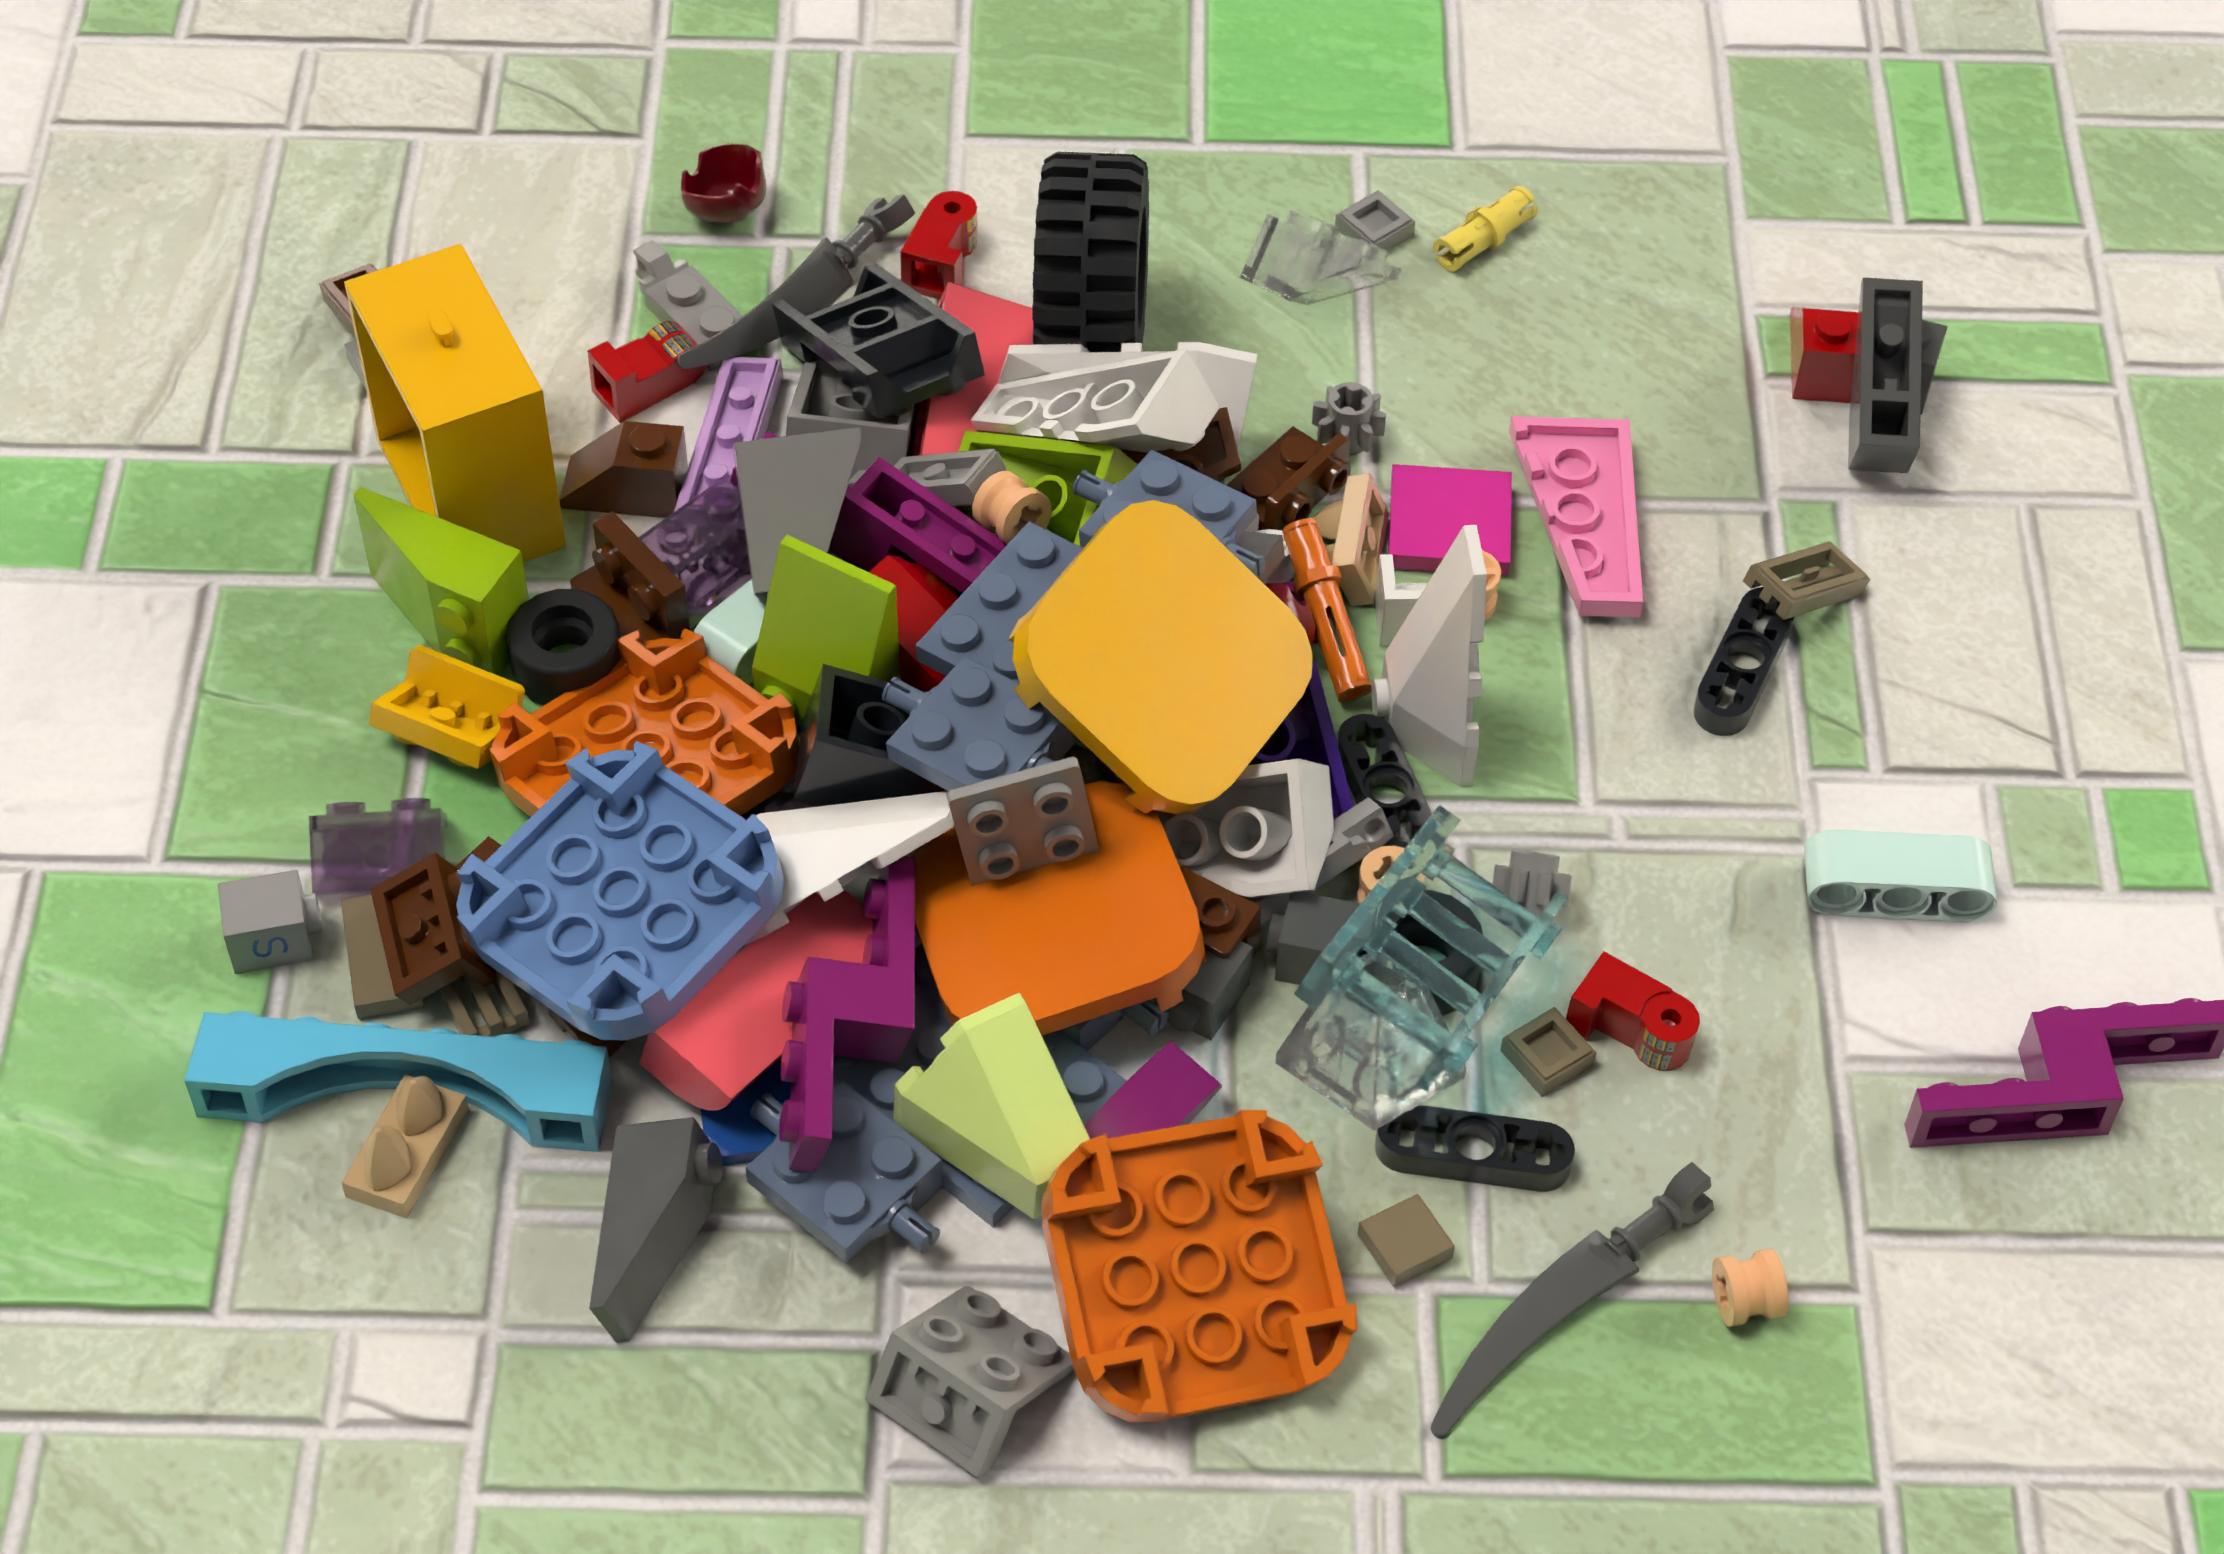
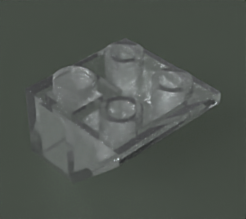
[1240,210,1402,305]
[1275,949,1467,1130]

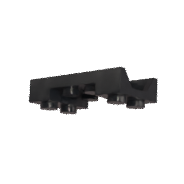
[772,262,985,418]

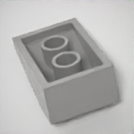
[786,357,918,479]

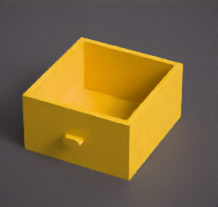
[344,243,566,562]

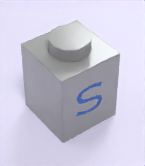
[218,869,323,974]

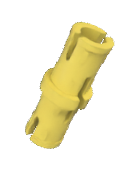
[1433,186,1538,272]

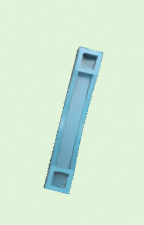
[184,1011,613,1152]

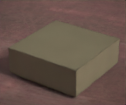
[1500,1007,1596,1097]
[1358,1194,1455,1287]

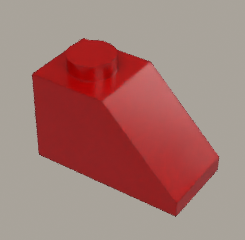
[1790,307,1858,403]

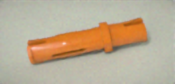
[1282,518,1372,702]

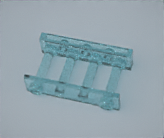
[1294,805,1569,1092]

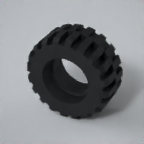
[1032,151,1149,352]

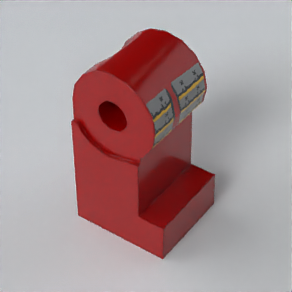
[900,191,977,299]
[587,321,707,423]
[1566,951,1700,1071]

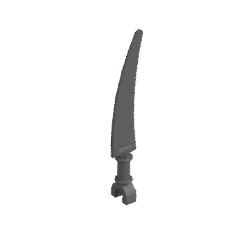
[677,194,915,369]
[1431,1162,1714,1437]

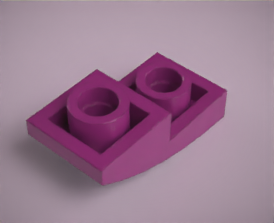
[1084,1041,1223,1139]

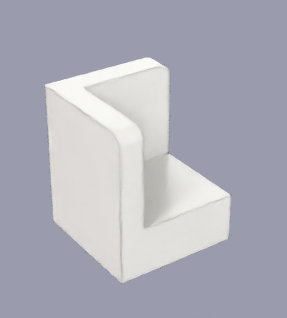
[1375,554,1428,647]

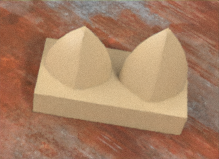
[1294,473,1389,606]
[341,1074,469,1219]

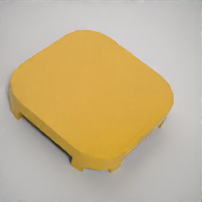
[1008,500,1313,814]

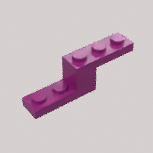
[730,431,1007,593]
[779,856,915,1173]
[1904,998,2224,1148]

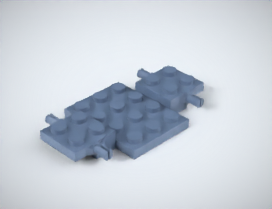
[882,450,1266,791]
[745,943,1169,1263]

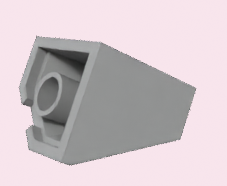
[733,427,862,598]

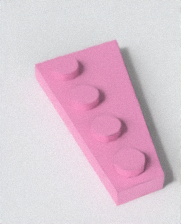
[1509,416,1643,618]

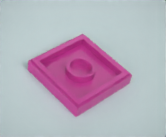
[1388,464,1512,577]

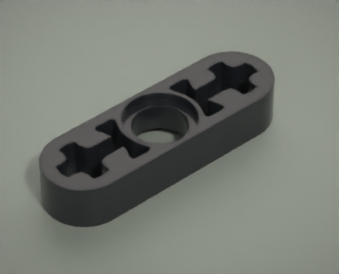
[1693,587,1794,736]
[1337,714,1440,872]
[1375,1103,1575,1192]

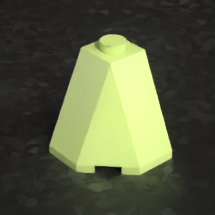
[893,993,1090,1219]

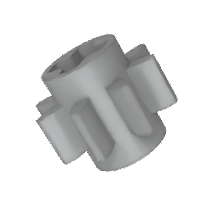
[1312,382,1387,455]
[1491,850,1572,922]

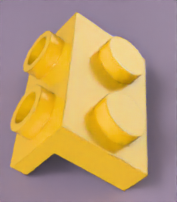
[369,645,525,769]

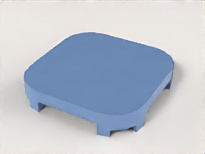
[456,741,785,1040]

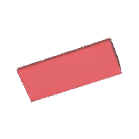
[910,282,1033,456]
[639,890,873,1111]

